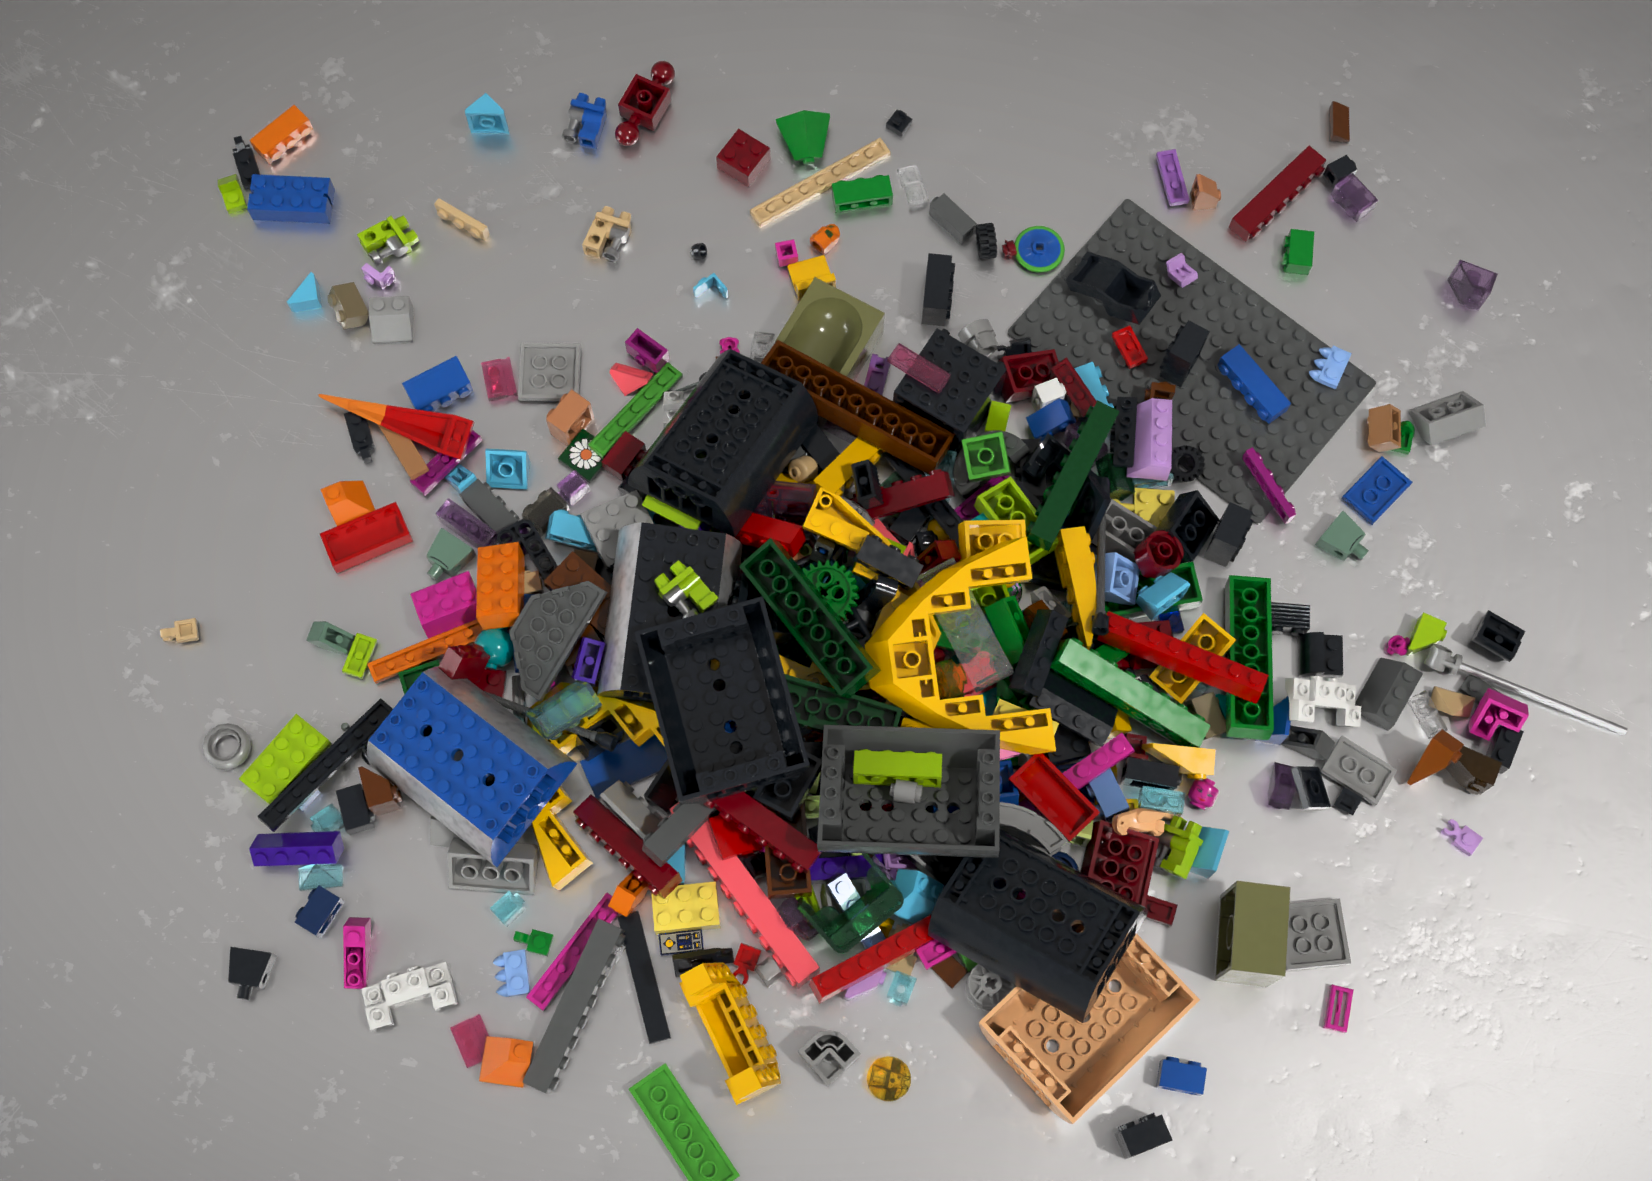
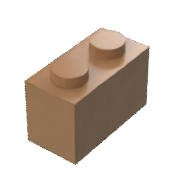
[1367,404,1401,453]

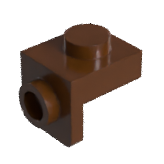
[1144,382,1176,401]

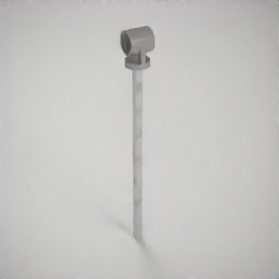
[1424,644,1627,735]

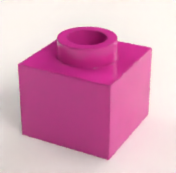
[775,239,798,267]

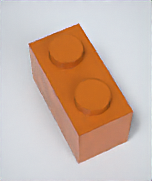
[608,870,648,917]

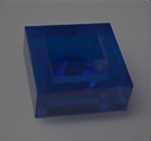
[1158,611,1184,634]

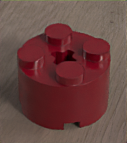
[1134,530,1184,578]

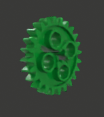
[803,560,859,621]

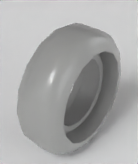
[203,723,251,770]

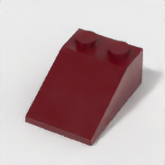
[997,349,1059,403]

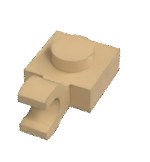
[160,618,199,643]

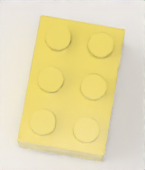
[651,881,721,935]

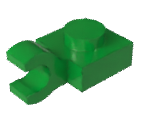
[513,929,554,957]

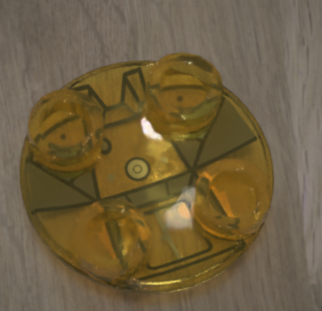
[867,1056,911,1101]

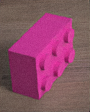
[410,571,477,638]

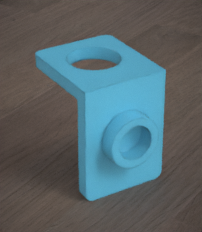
[693,273,728,298]

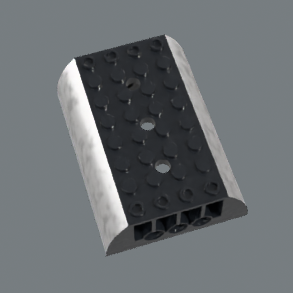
[597,522,743,702]

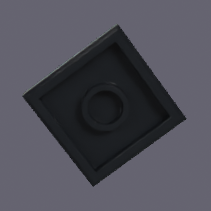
[1291,766,1331,810]

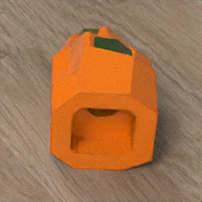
[810,224,840,255]

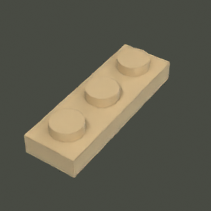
[434,198,490,241]

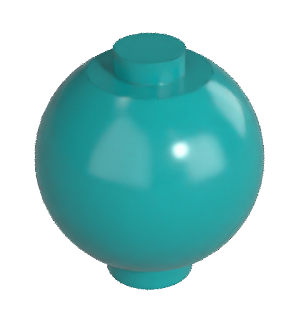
[474,627,513,670]

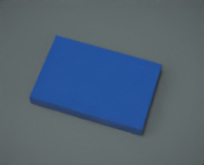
[1341,456,1413,525]

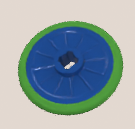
[1014,226,1065,272]

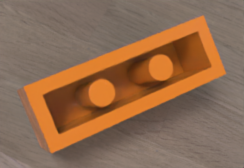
[250,105,313,164]

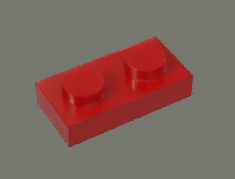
[1112,325,1148,369]

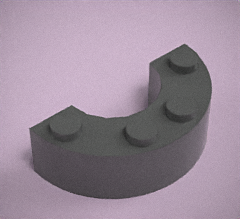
[954,430,1031,500]

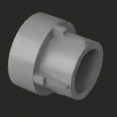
[958,319,999,357]

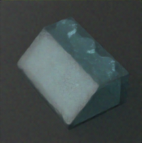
[525,680,602,740]

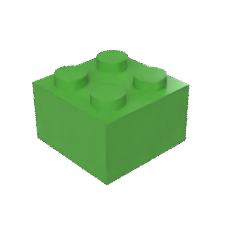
[962,432,1011,483]

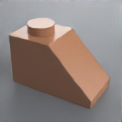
[1190,174,1221,210]

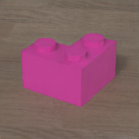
[1469,688,1529,741]

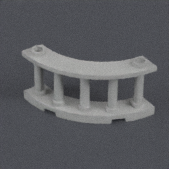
[951,802,1068,856]

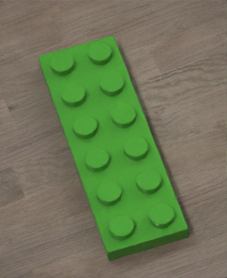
[629,1063,740,1181]

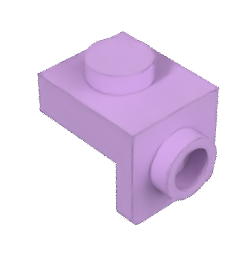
[1166,253,1198,288]
[361,263,395,290]

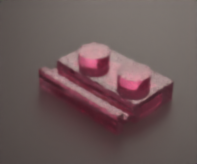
[481,357,518,402]
[450,1014,490,1069]

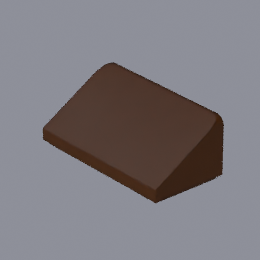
[1329,101,1350,142]
[931,956,968,989]

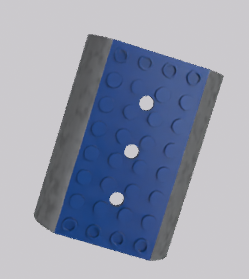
[367,666,577,867]

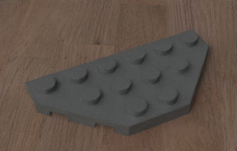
[509,581,608,701]

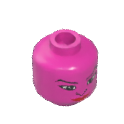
[1187,778,1219,810]

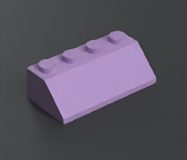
[1127,398,1172,481]

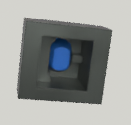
[809,536,836,565]

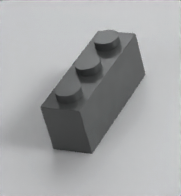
[459,479,520,543]

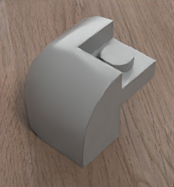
[798,1030,861,1086]

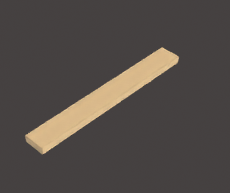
[750,137,891,228]

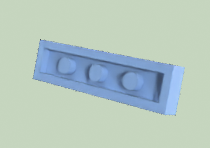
[826,873,886,949]

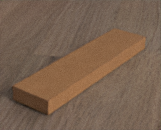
[378,425,429,480]

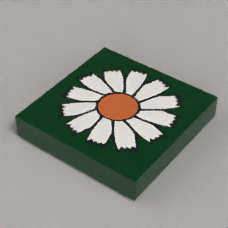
[558,429,603,483]

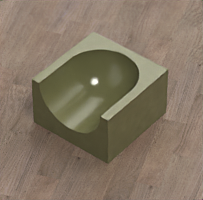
[775,277,885,381]
[1215,881,1290,987]

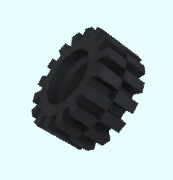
[975,223,997,260]
[1170,445,1205,482]

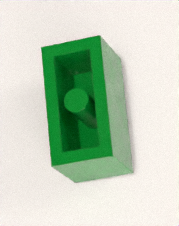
[1282,229,1314,275]

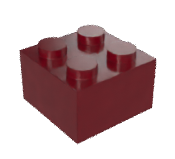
[716,128,771,187]

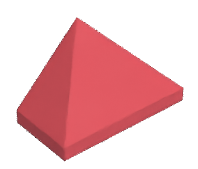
[609,363,653,396]

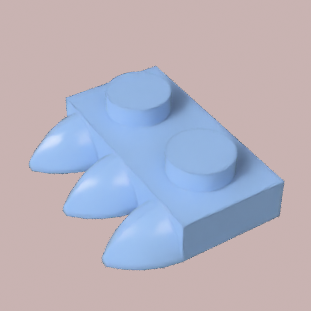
[1309,346,1352,389]
[493,949,530,997]

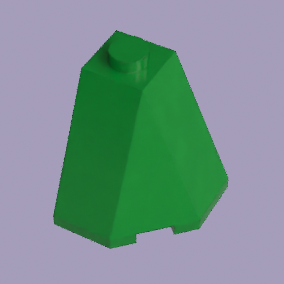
[776,110,830,164]

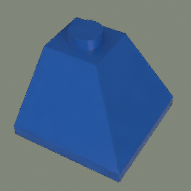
[1255,696,1291,745]

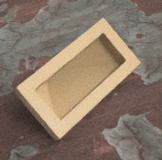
[1428,686,1475,718]

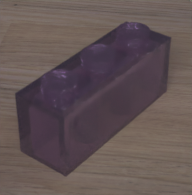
[435,498,498,549]

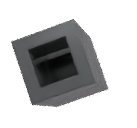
[929,193,977,245]

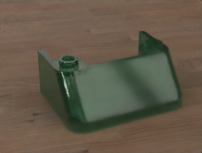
[797,853,904,953]

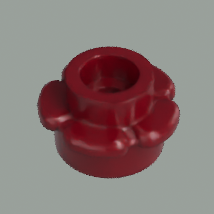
[1002,240,1017,259]

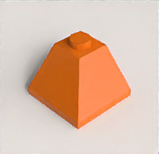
[320,481,375,526]
[479,1036,533,1088]

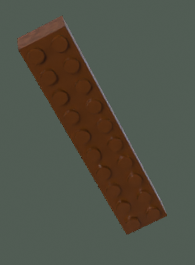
[761,340,955,475]

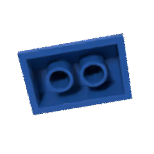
[402,356,473,412]

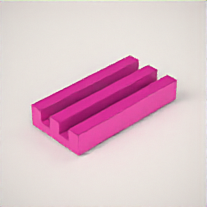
[1324,984,1354,1033]

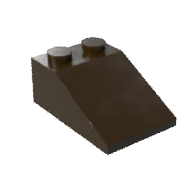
[1445,746,1502,795]

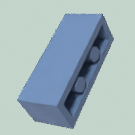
[1078,756,1129,821]

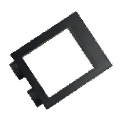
[1120,757,1182,794]

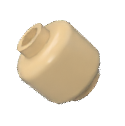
[788,455,818,483]

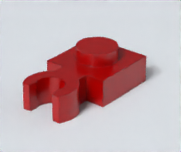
[733,943,762,985]

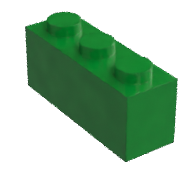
[832,175,893,213]
[984,595,1030,666]

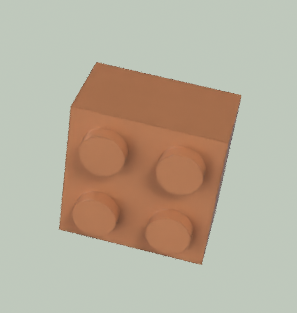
[546,389,594,447]

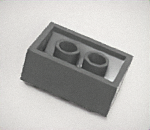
[1355,658,1423,731]

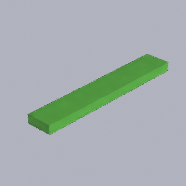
[588,362,683,459]

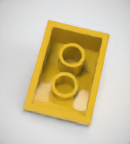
[958,520,1026,562]
[1141,743,1216,780]

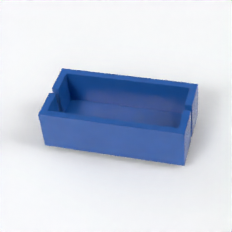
[247,174,335,224]

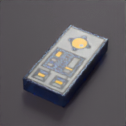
[659,929,704,956]

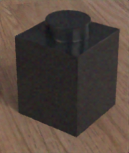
[1323,155,1358,189]

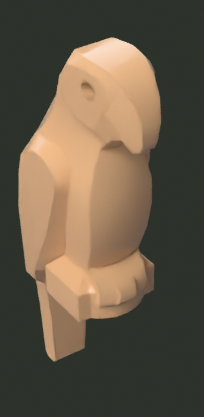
[1112,808,1182,837]

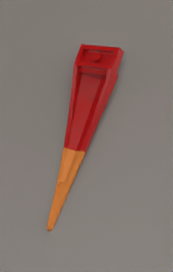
[318,394,475,460]

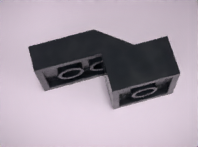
[1065,252,1161,325]

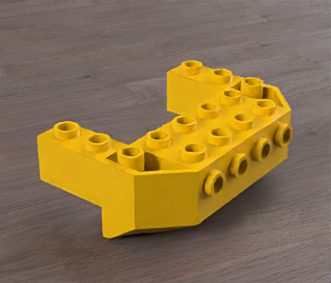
[679,962,781,1105]

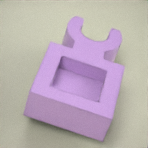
[1441,819,1483,856]

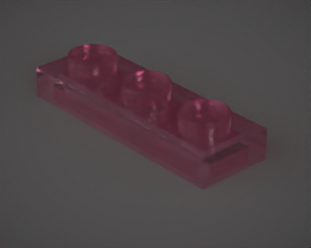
[887,343,951,393]

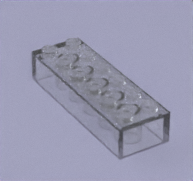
[917,558,1014,693]

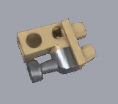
[582,206,632,261]

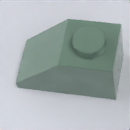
[306,621,355,656]

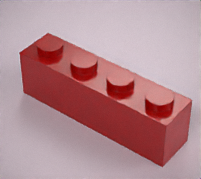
[720,513,806,558]

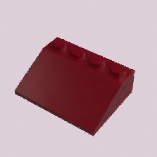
[1081,820,1160,907]

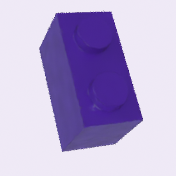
[572,636,605,684]

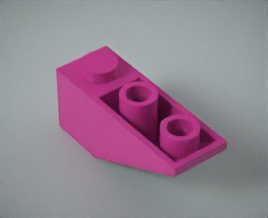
[343,917,371,989]

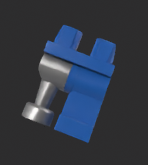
[562,93,607,149]

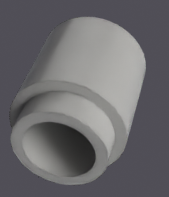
[890,779,923,804]

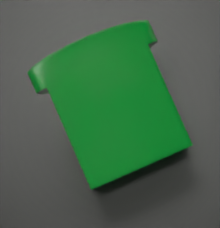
[1390,421,1415,455]

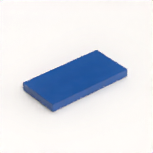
[580,734,668,800]

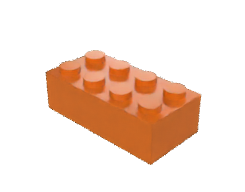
[476,542,525,630]

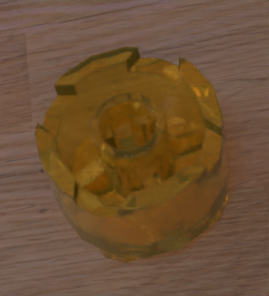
[935,659,967,700]

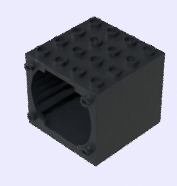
[893,328,1007,458]

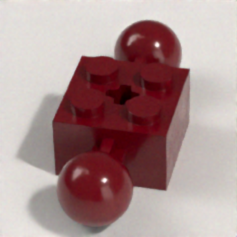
[615,61,675,146]

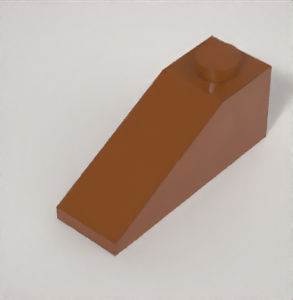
[1407,729,1464,785]

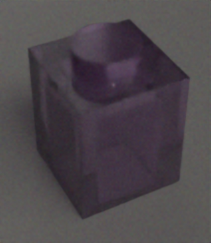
[556,470,590,506]

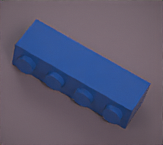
[1217,344,1291,424]

